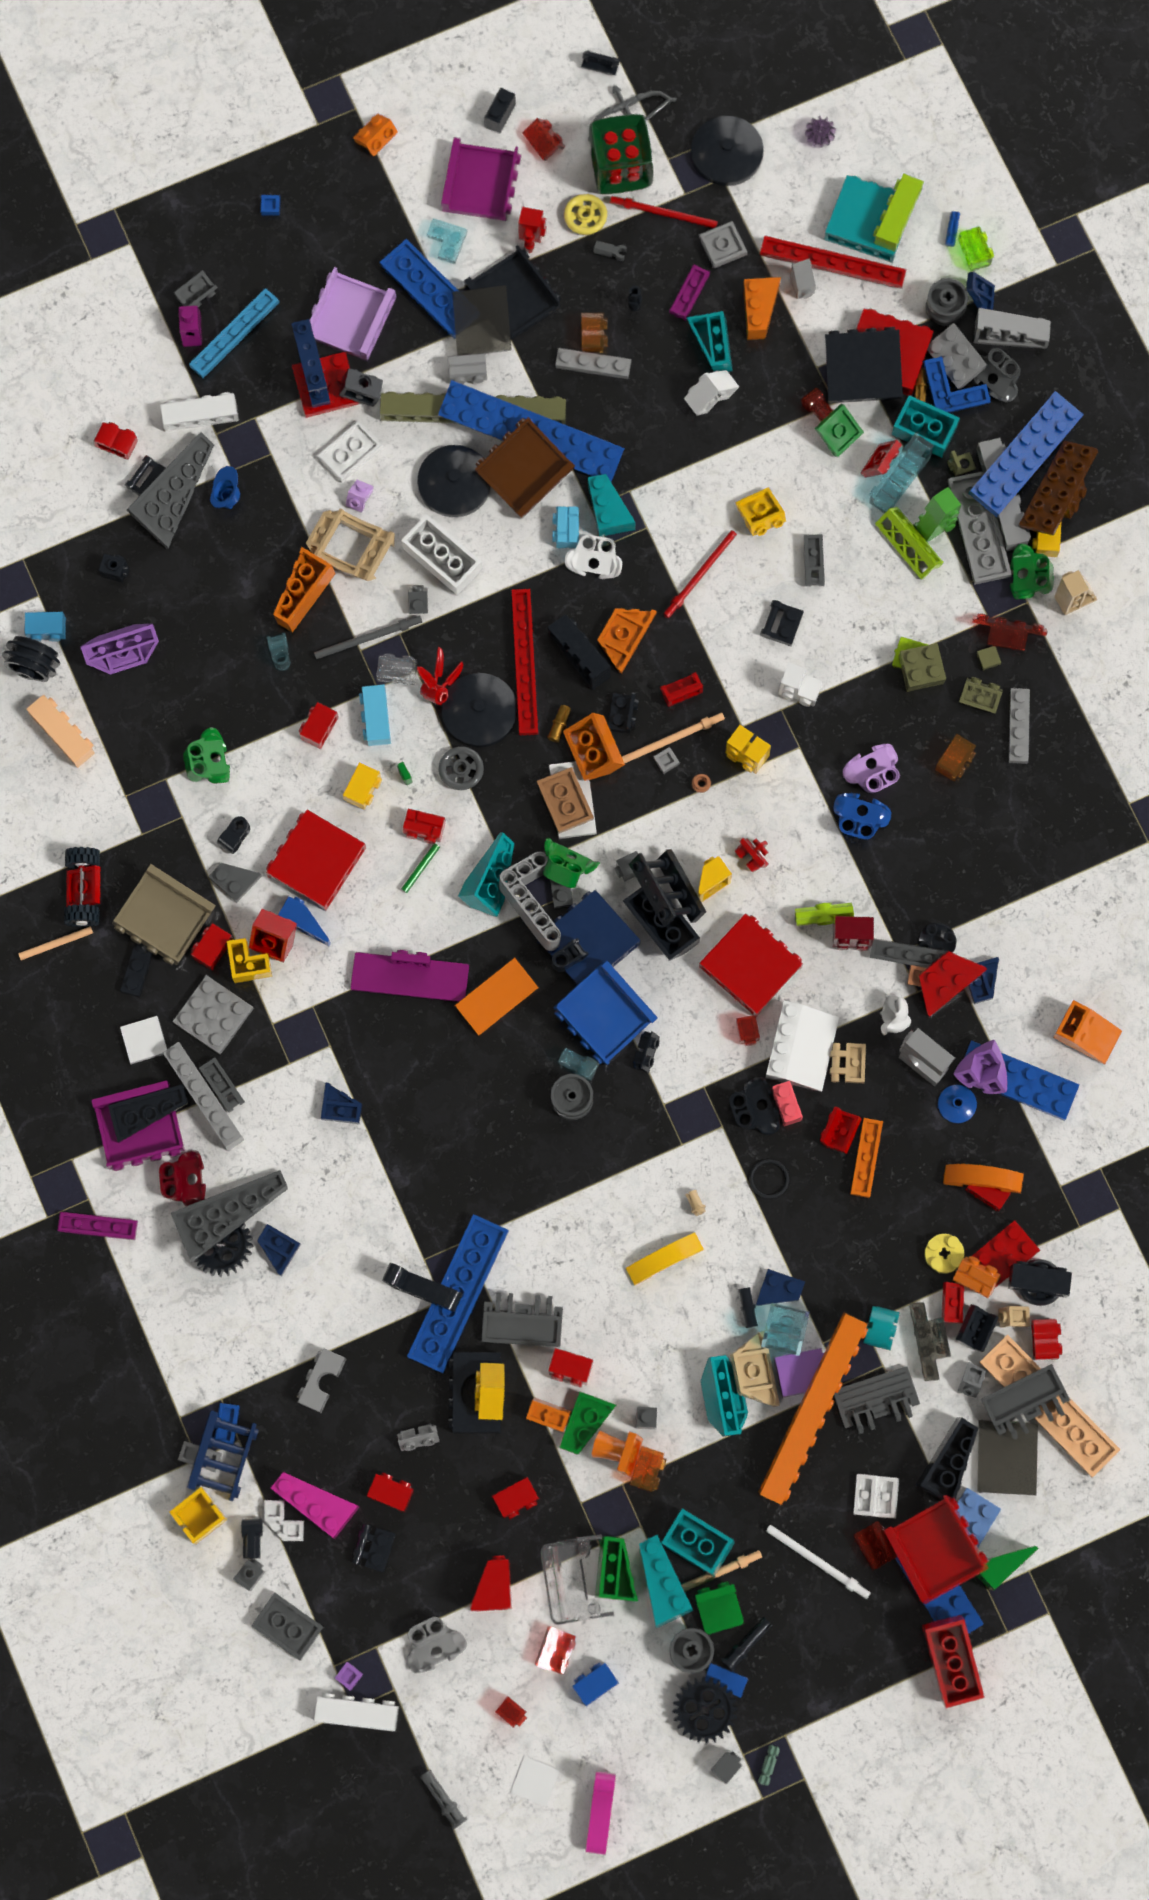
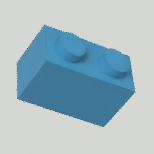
[25,612,66,642]

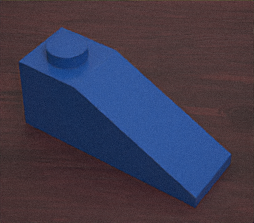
[278,896,331,946]

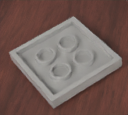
[173,975,254,1055]

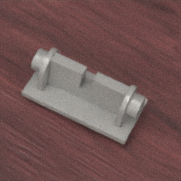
[397,1424,440,1451]

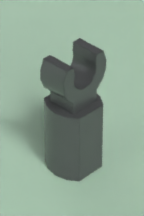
[594,241,627,261]

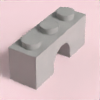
[297,1348,346,1413]

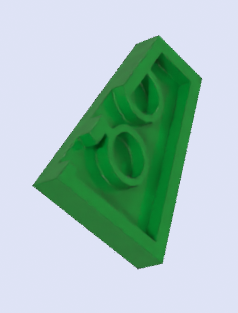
[559,1392,617,1455]

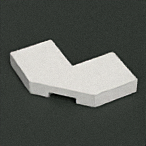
[264,1500,304,1541]

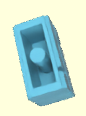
[553,507,579,548]

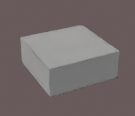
[653,747,680,774]

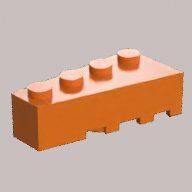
[273,547,336,633]

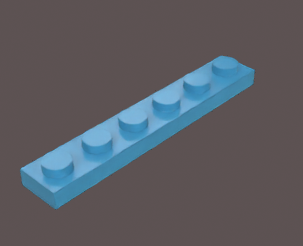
[189,288,279,378]

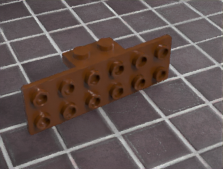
[1019,441,1098,535]

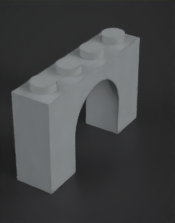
[899,1028,955,1087]

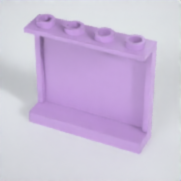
[310,267,396,361]

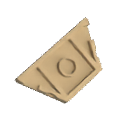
[730,1330,780,1407]

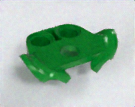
[1010,544,1054,599]
[183,728,230,784]
[543,838,600,888]

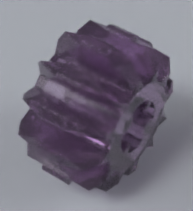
[805,116,836,148]

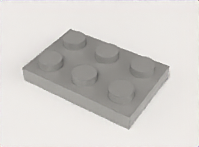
[927,323,988,390]

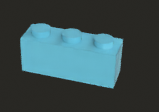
[359,684,391,746]

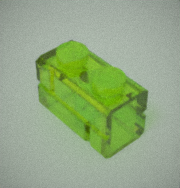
[958,226,994,272]

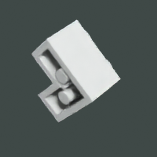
[684,370,739,415]
[779,663,823,707]

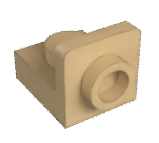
[998,1306,1030,1328]

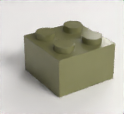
[898,643,946,692]

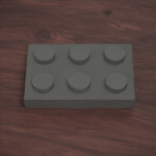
[251,1592,324,1661]

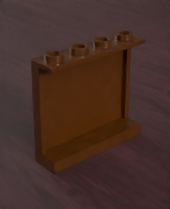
[475,417,575,519]

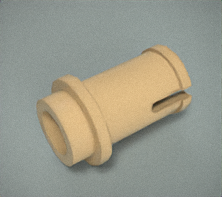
[685,1190,706,1216]

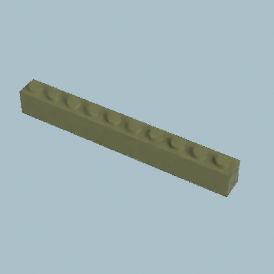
[380,391,566,425]

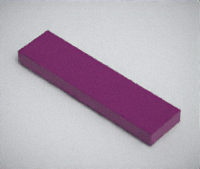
[57,1212,138,1240]

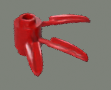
[417,647,463,705]

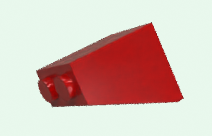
[471,1556,512,1612]

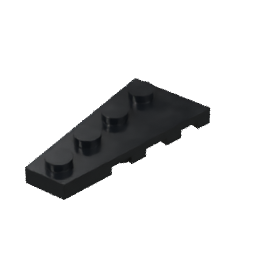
[108,1084,188,1143]

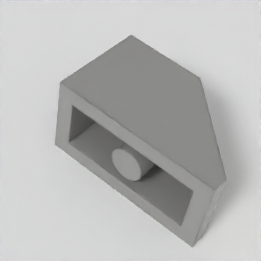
[790,259,816,299]

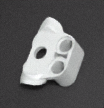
[565,535,622,579]

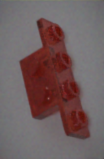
[972,614,1047,651]

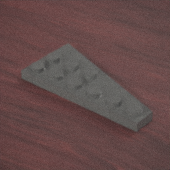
[127,432,214,549]
[171,1170,288,1263]

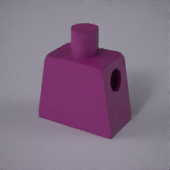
[179,306,202,347]

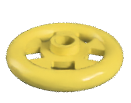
[564,194,607,235]

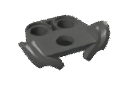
[973,348,1021,402]

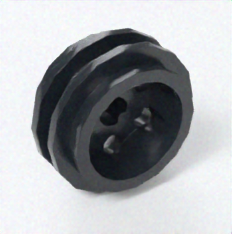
[2,636,60,682]

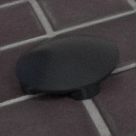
[918,923,957,952]

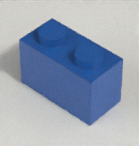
[572,1662,619,1706]

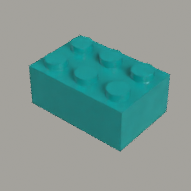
[892,395,960,457]
[661,1509,735,1577]

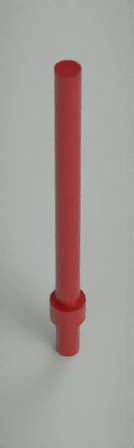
[610,196,718,228]
[663,530,737,619]

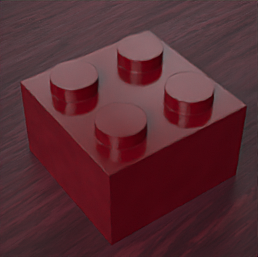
[832,916,874,951]

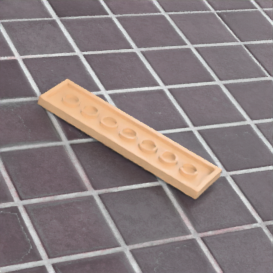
[979,1334,1121,1478]

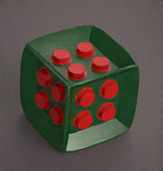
[589,114,654,194]

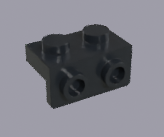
[955,1304,999,1352]

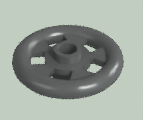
[438,746,484,790]

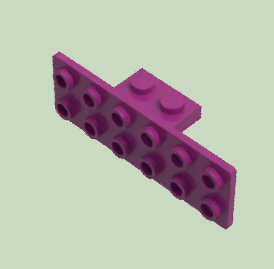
[351,950,469,1002]

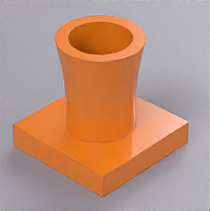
[592,1430,643,1477]

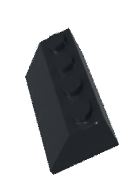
[623,887,700,961]

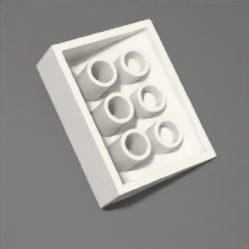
[765,1000,839,1092]

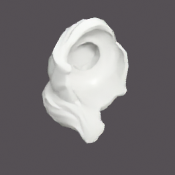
[880,991,911,1035]

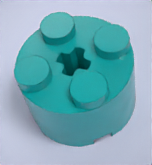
[863,1306,900,1351]

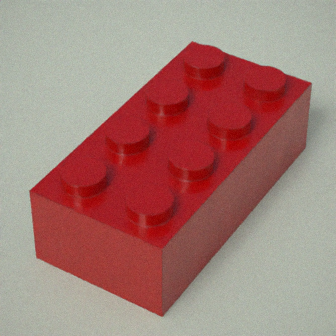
[922,1615,985,1708]

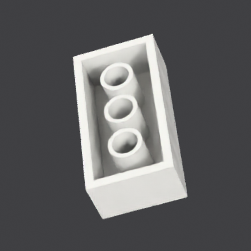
[401,514,482,595]

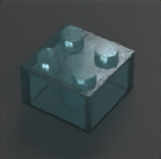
[761,1303,810,1356]

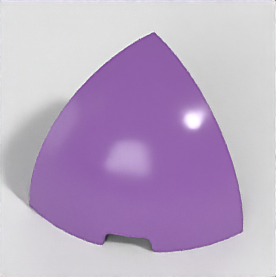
[954,1040,1007,1094]

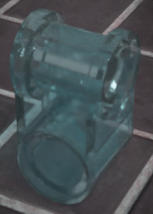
[267,632,291,671]

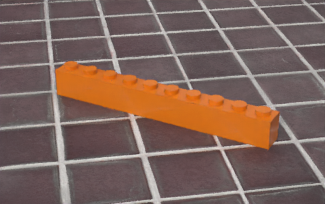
[758,1312,868,1505]

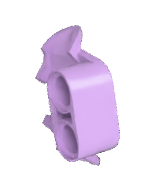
[843,744,900,793]

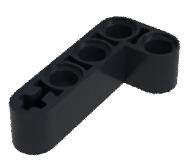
[382,1262,463,1312]

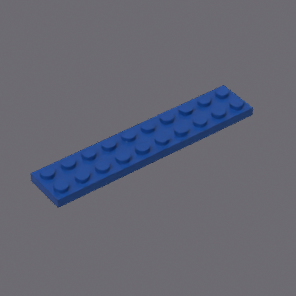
[438,380,624,482]

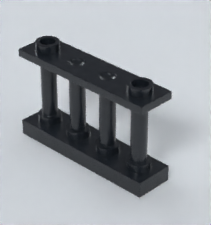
[629,849,707,927]

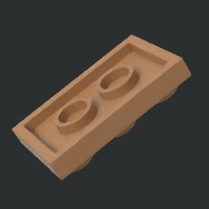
[537,767,594,834]

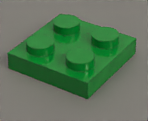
[814,404,864,457]

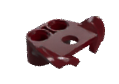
[159,1150,206,1207]

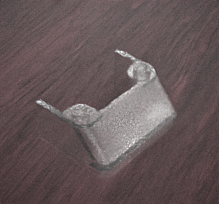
[541,1535,614,1625]

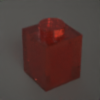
[736,1015,760,1046]
[495,1696,527,1728]

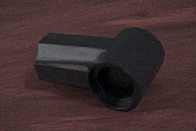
[241,1519,263,1559]

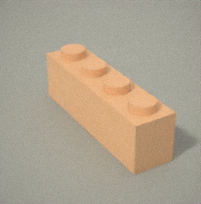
[26,694,95,768]

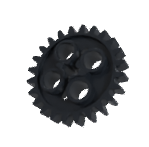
[194,1223,254,1277]
[672,1676,738,1744]

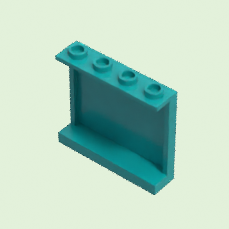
[824,175,904,263]

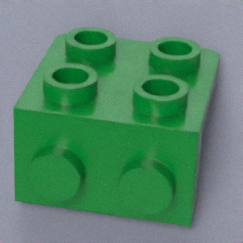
[695,1582,744,1634]

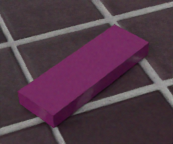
[669,265,710,320]

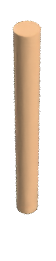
[18,926,93,960]

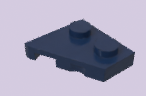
[966,271,995,310]
[968,957,999,1004]
[321,1082,362,1124]
[257,1224,301,1277]
[756,1269,805,1306]

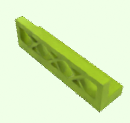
[875,507,944,580]

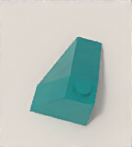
[458,832,514,917]

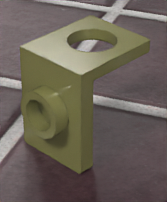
[948,450,976,477]

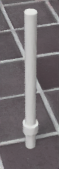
[766,1525,871,1599]

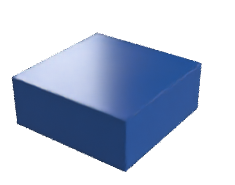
[261,195,280,215]

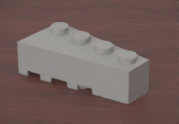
[973,308,1050,349]

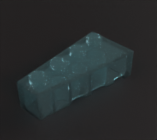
[869,433,934,513]

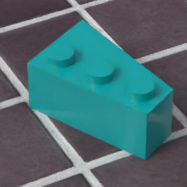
[687,311,733,372]

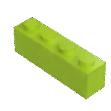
[873,173,924,252]

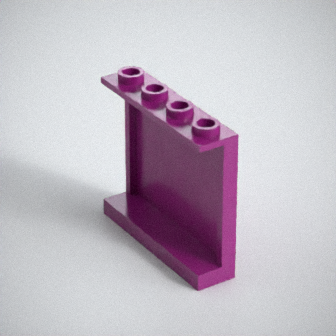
[441,137,521,221]
[92,1081,185,1171]

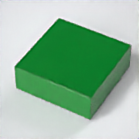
[397,762,413,785]

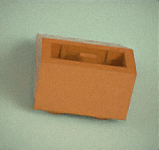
[1053,1000,1122,1065]

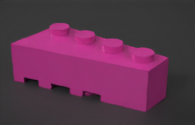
[271,1472,359,1539]

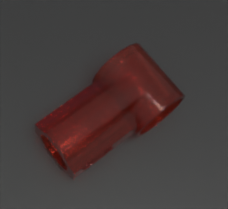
[800,388,833,422]

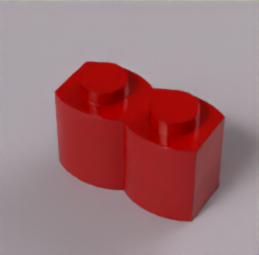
[94,422,138,460]
[1031,1319,1063,1360]

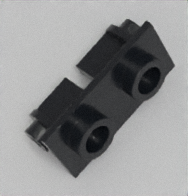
[581,50,620,76]
[632,1031,660,1073]

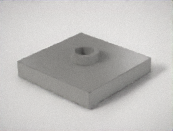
[699,221,747,268]

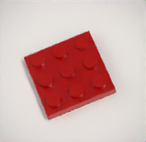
[292,352,359,418]

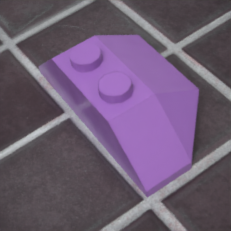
[81,623,159,674]

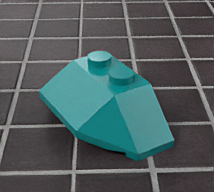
[700,1355,748,1436]

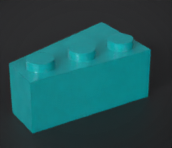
[588,474,635,537]

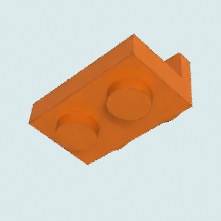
[353,113,398,156]

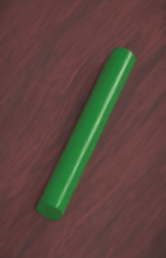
[401,844,440,893]

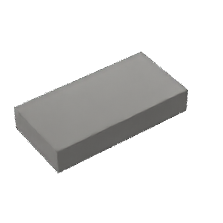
[178,1441,222,1472]

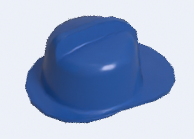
[210,466,240,509]

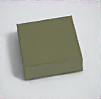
[977,646,1001,670]

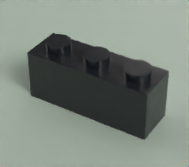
[1008,1261,1072,1298]

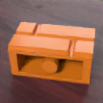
[953,1256,1001,1298]

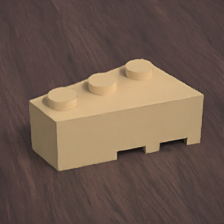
[1054,570,1098,615]

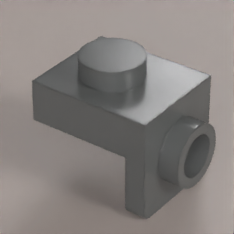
[408,585,428,614]

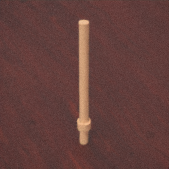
[622,713,725,764]
[650,1550,762,1601]

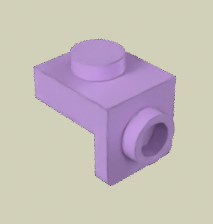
[346,480,374,512]

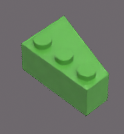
[913,487,961,542]

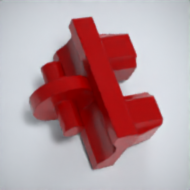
[735,838,769,872]

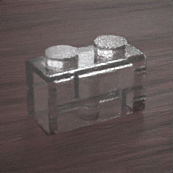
[376,653,417,686]

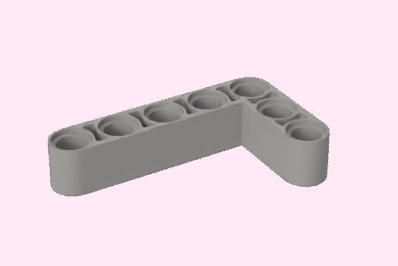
[499,852,561,951]

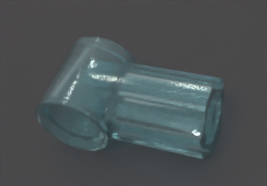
[558,1048,599,1081]

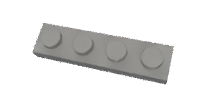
[556,348,631,379]
[1009,688,1030,764]

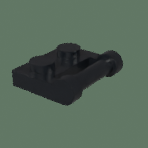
[125,455,166,496]
[760,600,804,647]

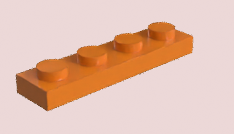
[850,1118,883,1198]

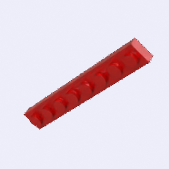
[760,236,907,289]
[512,589,538,736]

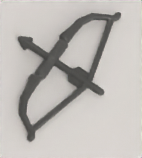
[588,85,676,141]

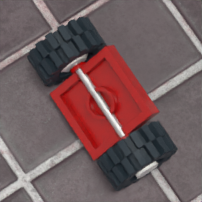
[64,847,100,927]

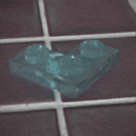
[427,218,467,264]

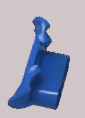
[833,793,891,840]

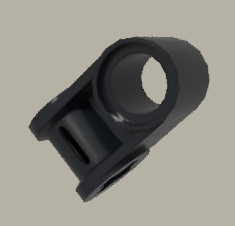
[217,816,251,854]
[552,938,589,972]

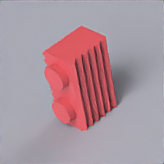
[772,1081,803,1126]

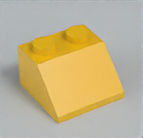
[698,856,732,902]

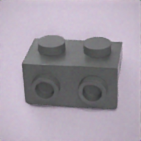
[173,270,218,307]

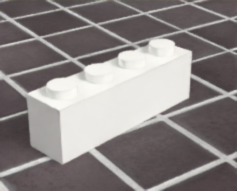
[161,392,239,432]
[314,1693,399,1731]

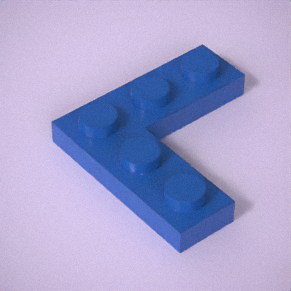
[923,357,991,413]

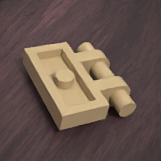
[830,1043,866,1083]

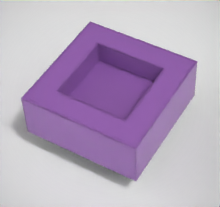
[335,1662,363,1691]

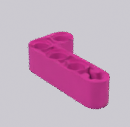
[586,1771,616,1855]

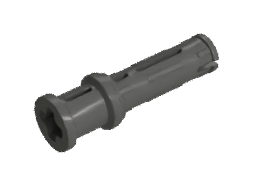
[420,1770,467,1830]

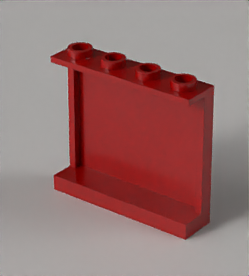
[856,308,934,396]
[266,809,366,911]
[699,913,803,1017]
[884,1495,989,1604]

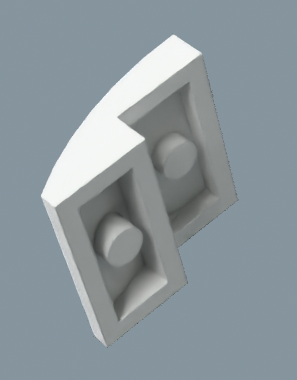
[854,1474,899,1519]

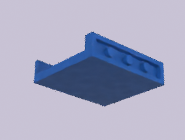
[553,961,658,1065]

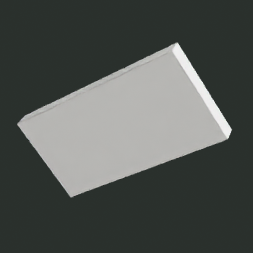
[549,761,597,839]

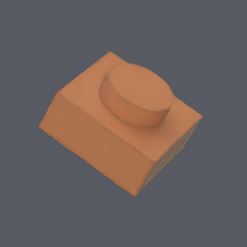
[907,965,926,987]

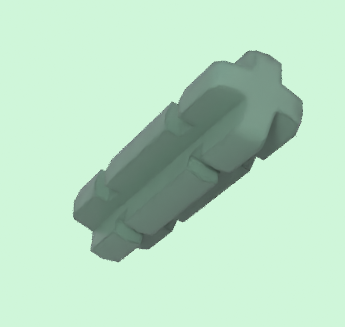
[758,1745,780,1786]

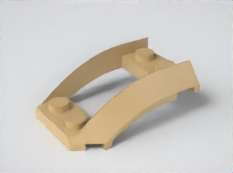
[306,508,395,581]

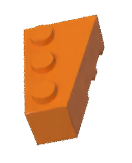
[743,277,781,340]

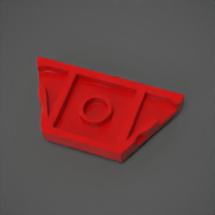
[918,951,987,1017]

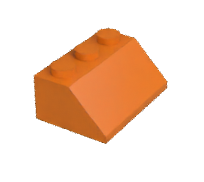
[563,713,625,781]

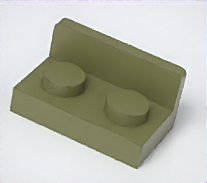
[959,677,1003,713]

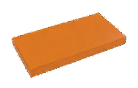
[454,958,539,1036]

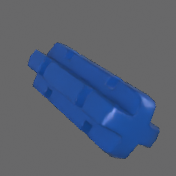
[945,211,960,247]

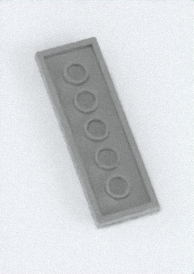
[947,471,1012,585]

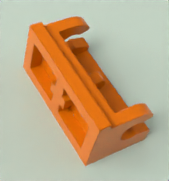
[526,1397,571,1432]

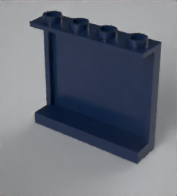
[537,890,641,985]

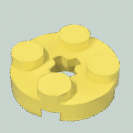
[924,1234,964,1274]

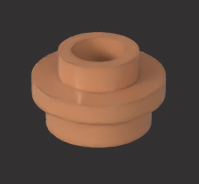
[692,774,711,793]

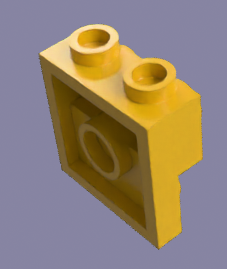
[735,487,786,536]

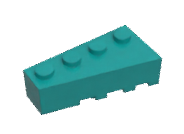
[639,1535,693,1628]

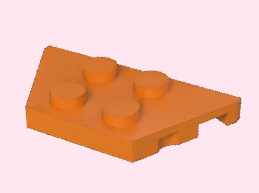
[597,608,657,674]

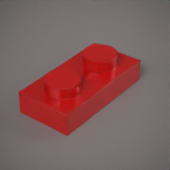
[941,1282,964,1324]

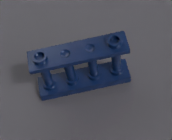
[292,319,331,408]
[186,1411,259,1501]

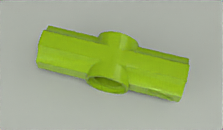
[795,902,854,926]

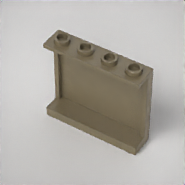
[112,864,216,965]

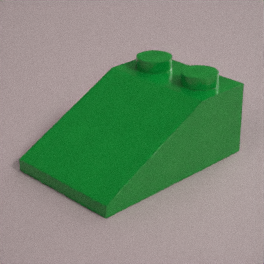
[976,1546,1039,1591]

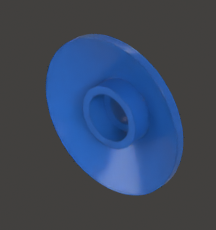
[938,1085,977,1123]

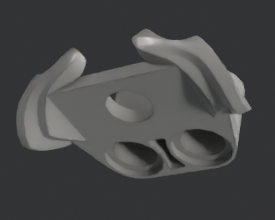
[407,1617,467,1673]

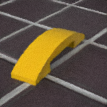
[626,1233,704,1286]

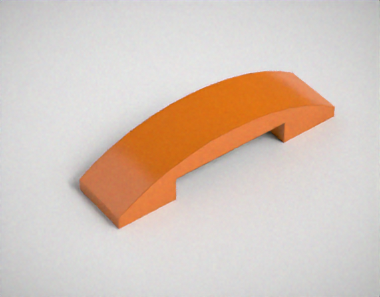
[943,1164,1024,1193]

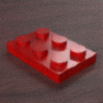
[972,1220,1040,1288]

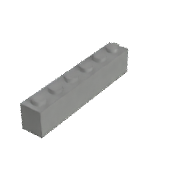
[976,438,1031,552]
[163,1042,244,1151]

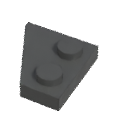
[208,863,262,903]

